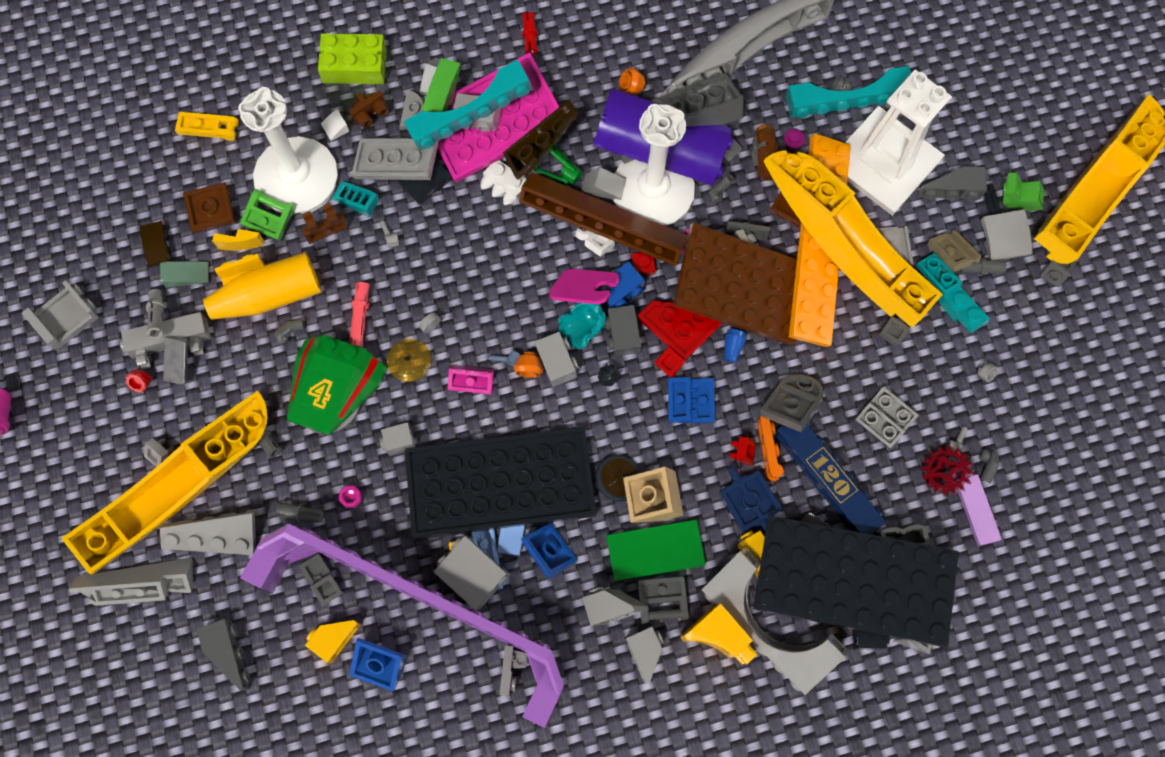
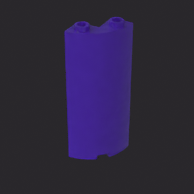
[593,88,734,185]

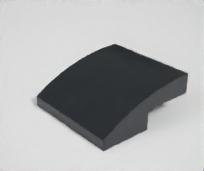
[397,157,452,205]

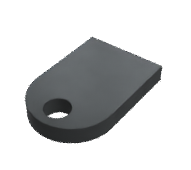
[760,374,824,433]

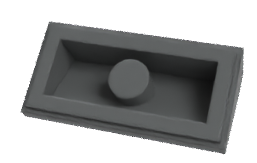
[725,221,771,241]

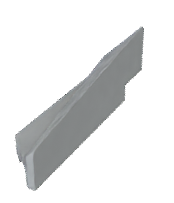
[69,558,193,606]

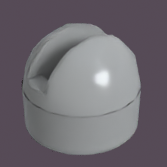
[978,363,998,382]

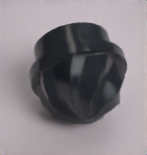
[598,364,621,386]

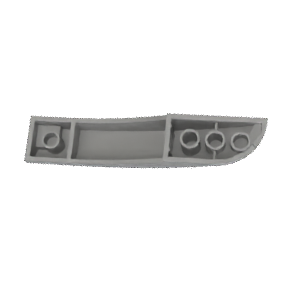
[661,0,834,96]

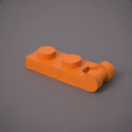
[757,416,784,482]

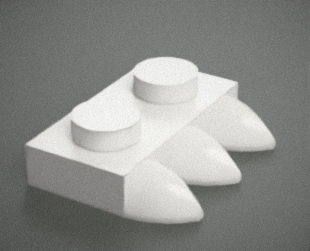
[481,160,526,205]

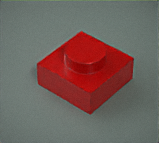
[631,252,656,276]
[655,347,686,378]

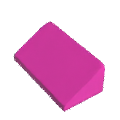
[447,365,495,395]

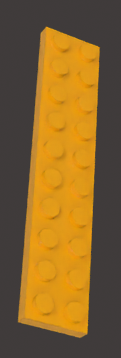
[789,133,851,347]

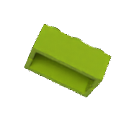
[318,34,387,84]

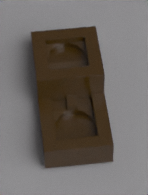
[140,221,171,267]

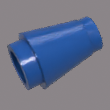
[724,329,747,363]

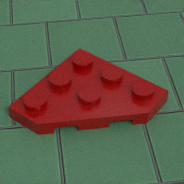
[637,301,724,361]

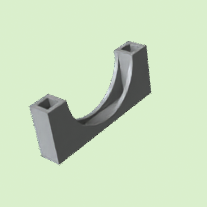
[702,547,849,695]

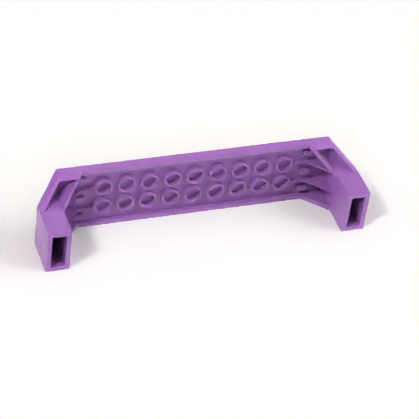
[240,524,564,728]

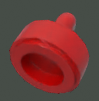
[125,369,152,392]

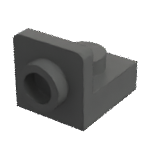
[1041,260,1077,287]

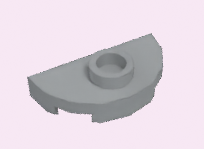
[400,90,424,130]

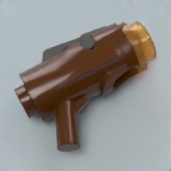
[751,125,779,181]

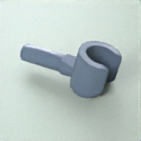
[489,351,520,367]

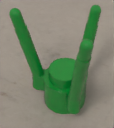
[534,146,583,186]

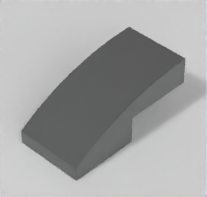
[299,553,343,607]

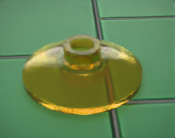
[387,339,431,382]

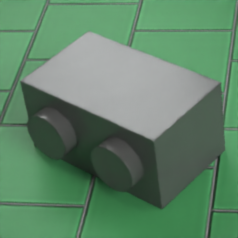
[605,305,641,357]

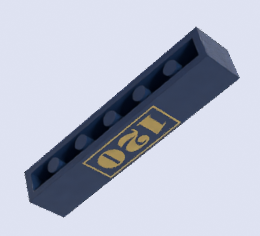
[774,422,886,535]

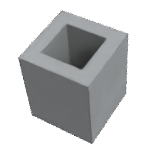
[379,422,415,456]

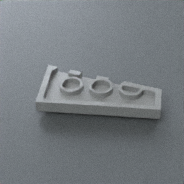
[160,509,256,555]

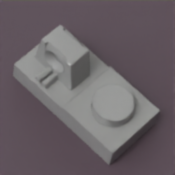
[500,646,528,696]

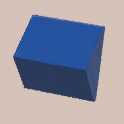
[521,523,578,582]
[349,638,408,692]

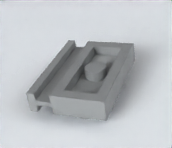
[877,226,914,267]

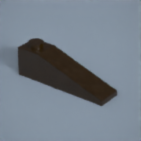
[503,100,578,180]

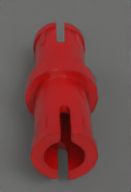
[522,12,538,55]

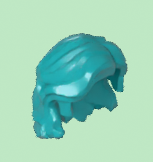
[558,303,607,349]

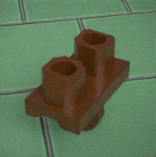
[349,90,389,129]

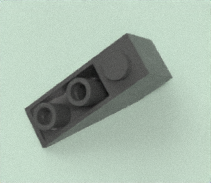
[917,166,987,201]
[197,619,250,691]

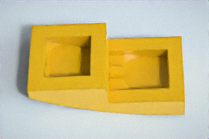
[212,229,264,251]

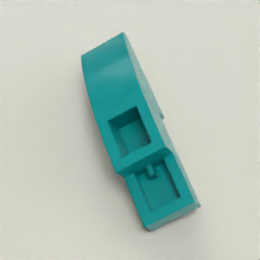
[917,253,990,333]

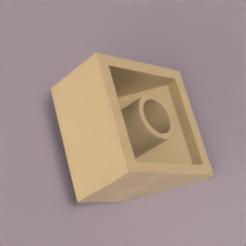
[623,467,683,523]

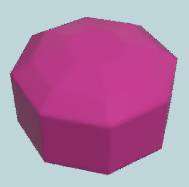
[339,486,362,508]

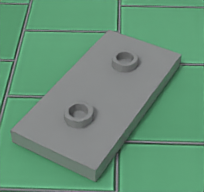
[351,138,439,180]

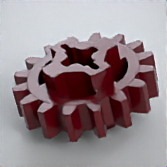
[921,446,974,496]

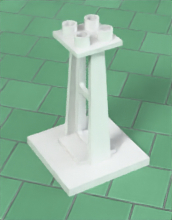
[845,70,952,216]

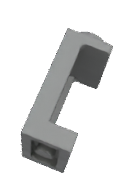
[21,280,99,351]
[434,536,511,610]

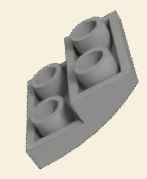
[981,209,1032,260]
[855,387,919,449]

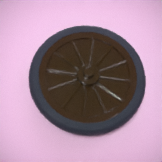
[596,455,641,502]

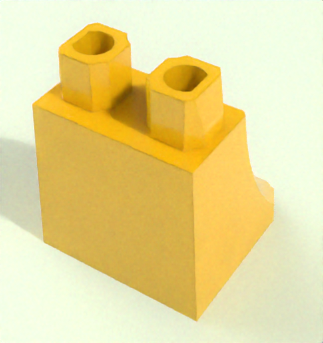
[680,603,757,665]

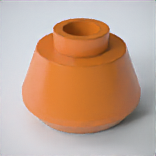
[619,67,646,95]
[513,352,544,378]

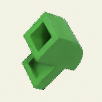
[1003,173,1045,211]

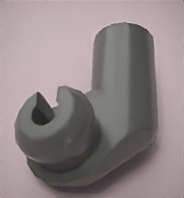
[708,173,735,203]
[274,319,304,344]

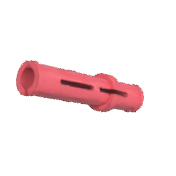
[349,282,370,348]

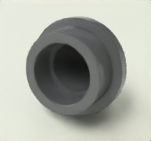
[830,76,852,91]

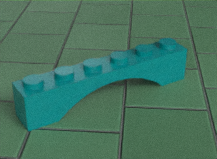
[404,59,533,151]
[785,66,911,118]

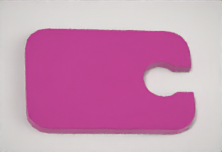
[549,269,620,304]

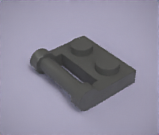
[637,577,688,624]

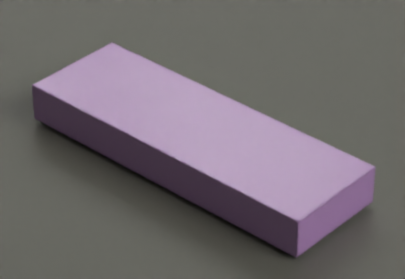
[956,474,1002,547]

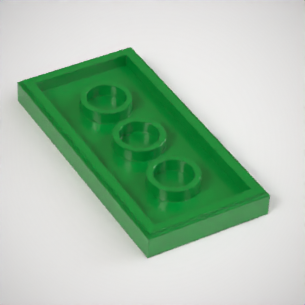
[606,520,706,582]

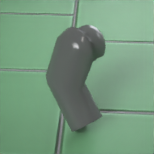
[979,449,999,484]

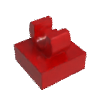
[729,437,756,466]

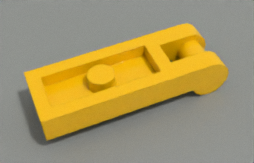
[175,112,239,141]

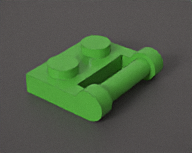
[240,189,296,241]

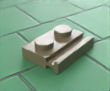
[928,230,981,272]

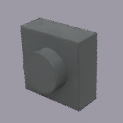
[879,316,911,348]

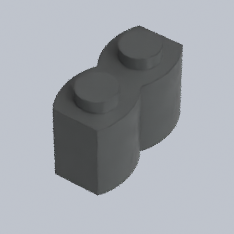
[876,525,930,545]

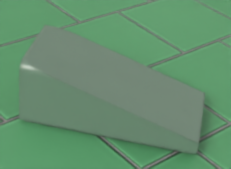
[160,262,209,288]

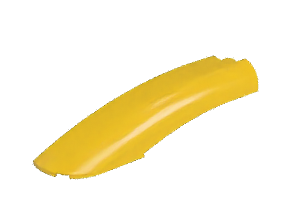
[1034,94,1165,264]
[764,150,943,328]
[61,391,267,576]

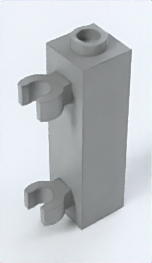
[120,312,211,369]

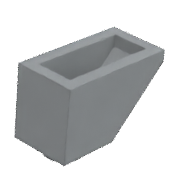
[625,627,664,684]

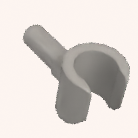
[380,221,399,247]
[946,427,968,452]

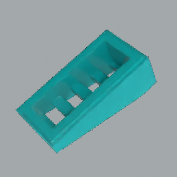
[332,181,380,217]

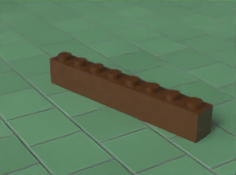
[519,172,688,266]

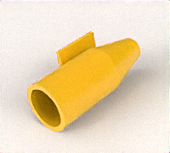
[203,251,322,320]

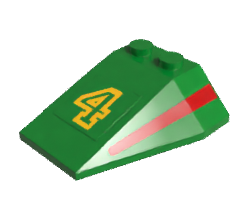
[287,335,387,436]

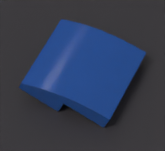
[668,377,716,424]

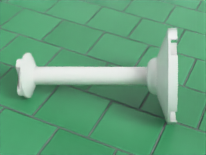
[238,87,338,214]
[612,104,695,226]

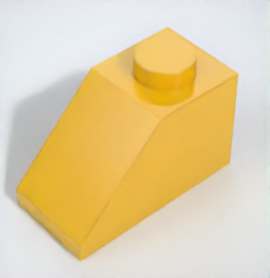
[305,620,361,664]

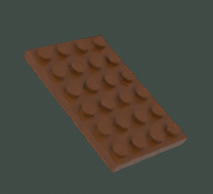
[673,223,797,346]

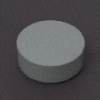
[419,313,441,334]

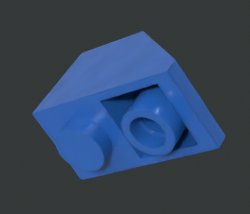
[608,261,645,309]

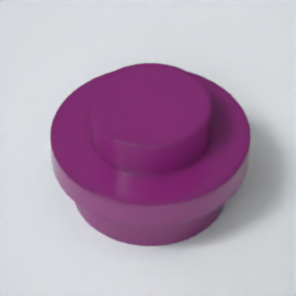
[784,129,805,150]

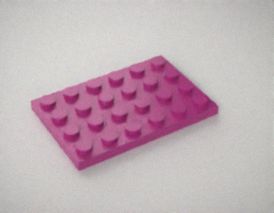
[420,52,559,183]

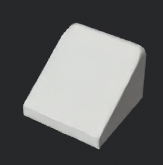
[321,109,349,141]

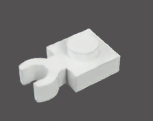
[575,228,615,257]

